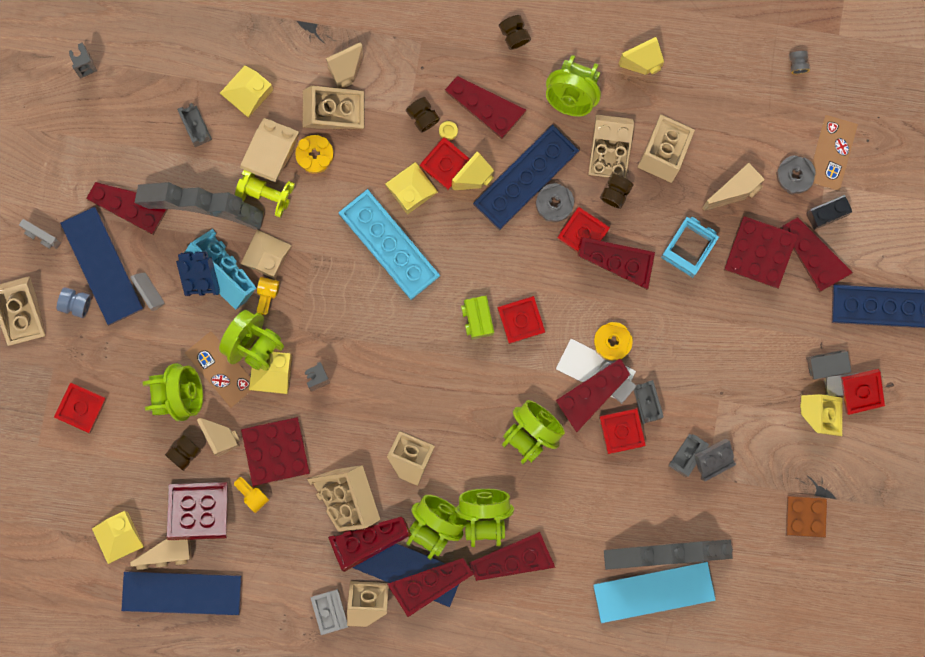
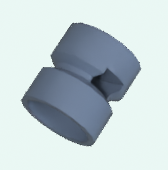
[56,287,91,318]

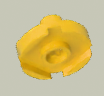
[295,135,334,174]
[594,322,633,361]

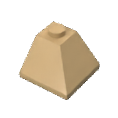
[326,42,363,88]
[241,230,292,280]
[197,418,240,457]
[387,431,435,486]
[347,581,389,627]

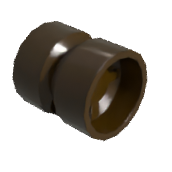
[499,15,531,50]
[406,97,440,133]
[600,174,634,209]
[165,435,202,471]

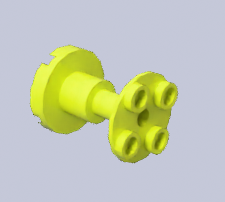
[234,170,295,218]

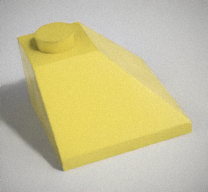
[619,37,664,75]
[220,66,273,118]
[452,152,494,190]
[385,162,438,215]
[249,352,292,394]
[800,394,843,436]
[92,511,144,564]

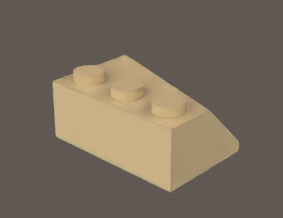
[307,465,380,532]

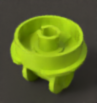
[546,55,601,117]
[219,310,284,371]
[142,363,203,422]
[502,400,565,464]
[455,489,514,547]
[406,495,467,560]

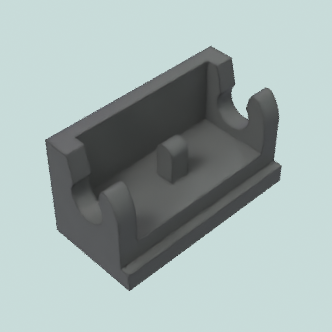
[69,42,97,79]
[177,103,212,147]
[806,350,851,380]
[305,362,330,392]
[633,380,664,424]
[668,434,709,477]

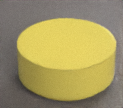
[439,121,458,141]

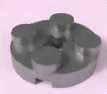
[776,155,816,194]
[536,183,574,222]

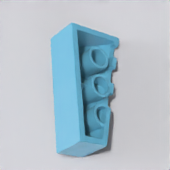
[184,229,256,310]

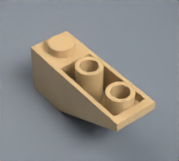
[130,539,192,570]

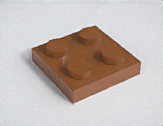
[786,496,827,538]

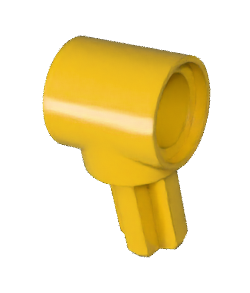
[256,277,280,315]
[234,477,269,514]

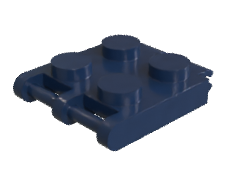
[176,251,220,296]

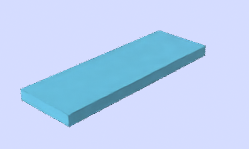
[338,189,440,300]
[593,562,716,623]

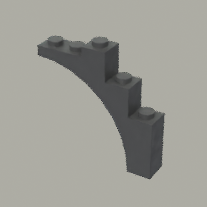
[134,182,264,230]
[604,539,733,570]

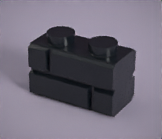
[806,195,852,230]

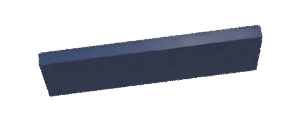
[473,125,580,231]
[60,207,144,326]
[831,285,925,328]
[353,529,459,607]
[121,572,242,615]

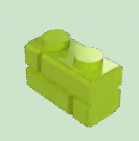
[461,296,494,339]

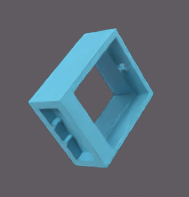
[661,217,719,278]

